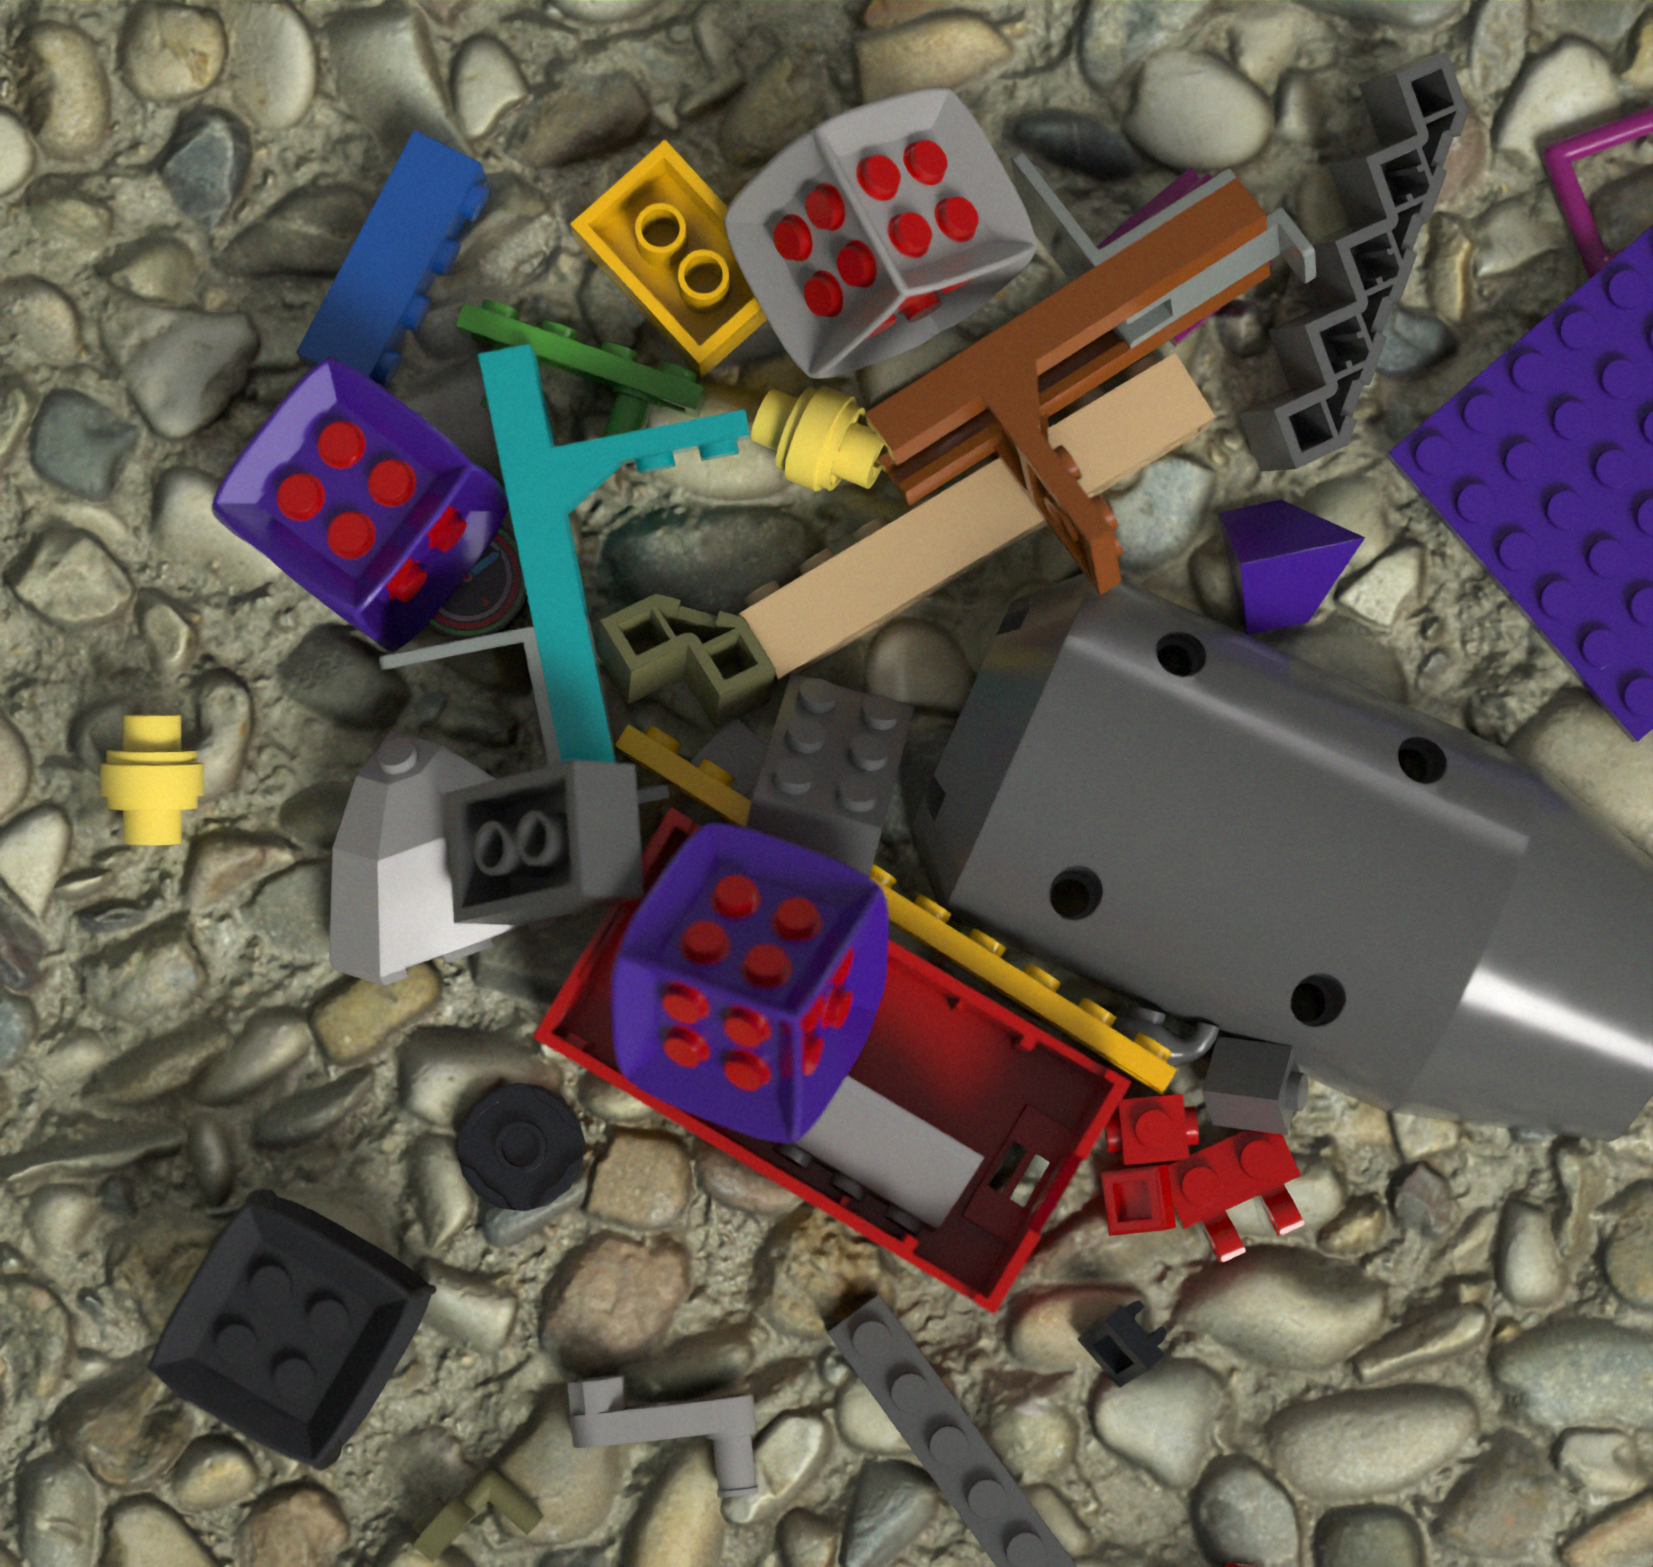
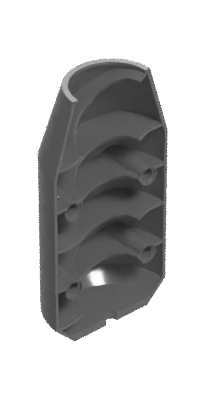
[909,573,1653,1142]

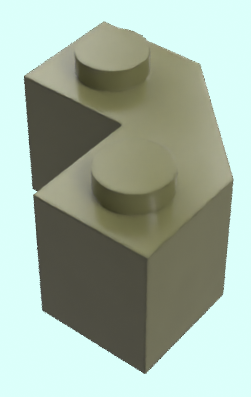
[597,593,776,728]

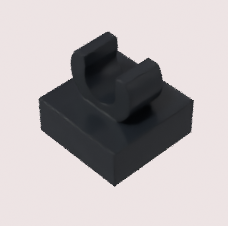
[1077,1300,1167,1388]

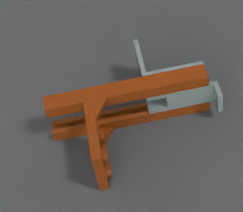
[865,151,1316,595]

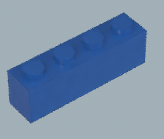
[296,130,490,388]

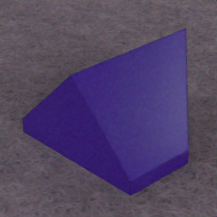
[1218,499,1365,636]

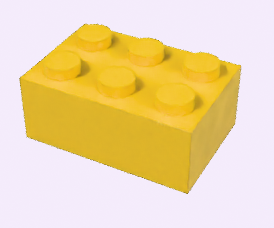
[570,140,767,379]

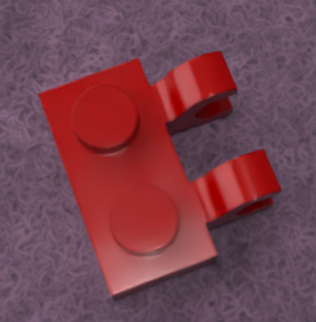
[1168,1130,1305,1263]

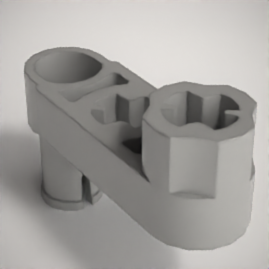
[566,1375,758,1498]

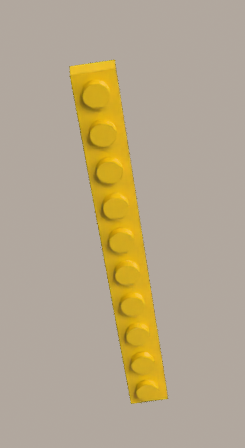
[614,724,1176,1095]

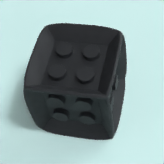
[147,1189,437,1471]

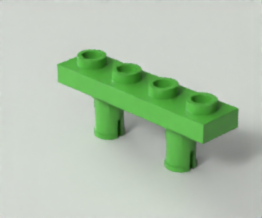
[456,299,707,438]

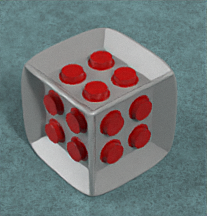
[724,87,1037,378]

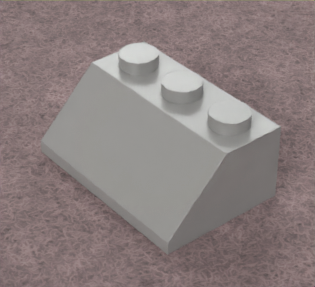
[772,1076,984,1236]

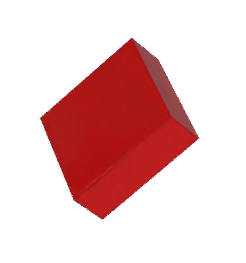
[1100,1164,1176,1236]

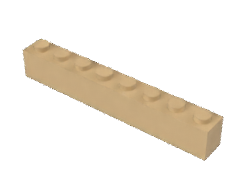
[738,352,1215,686]

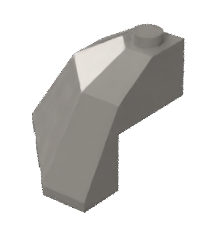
[329,731,562,986]

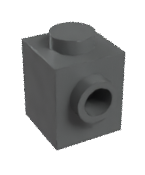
[1202,1037,1308,1135]

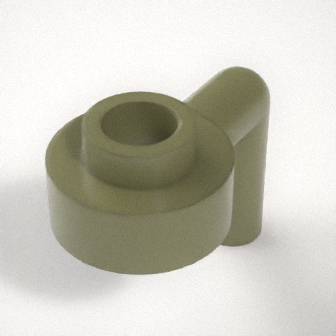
[412,1469,544,1563]

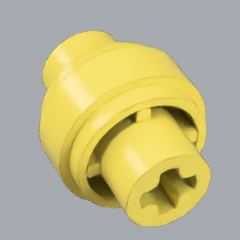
[751,385,888,492]
[100,714,204,845]

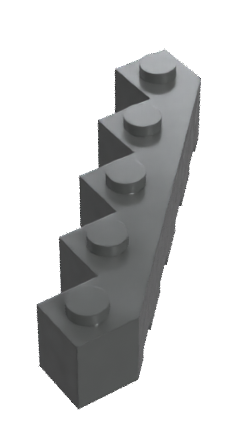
[1238,52,1469,471]

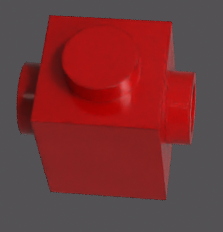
[1104,1094,1199,1165]

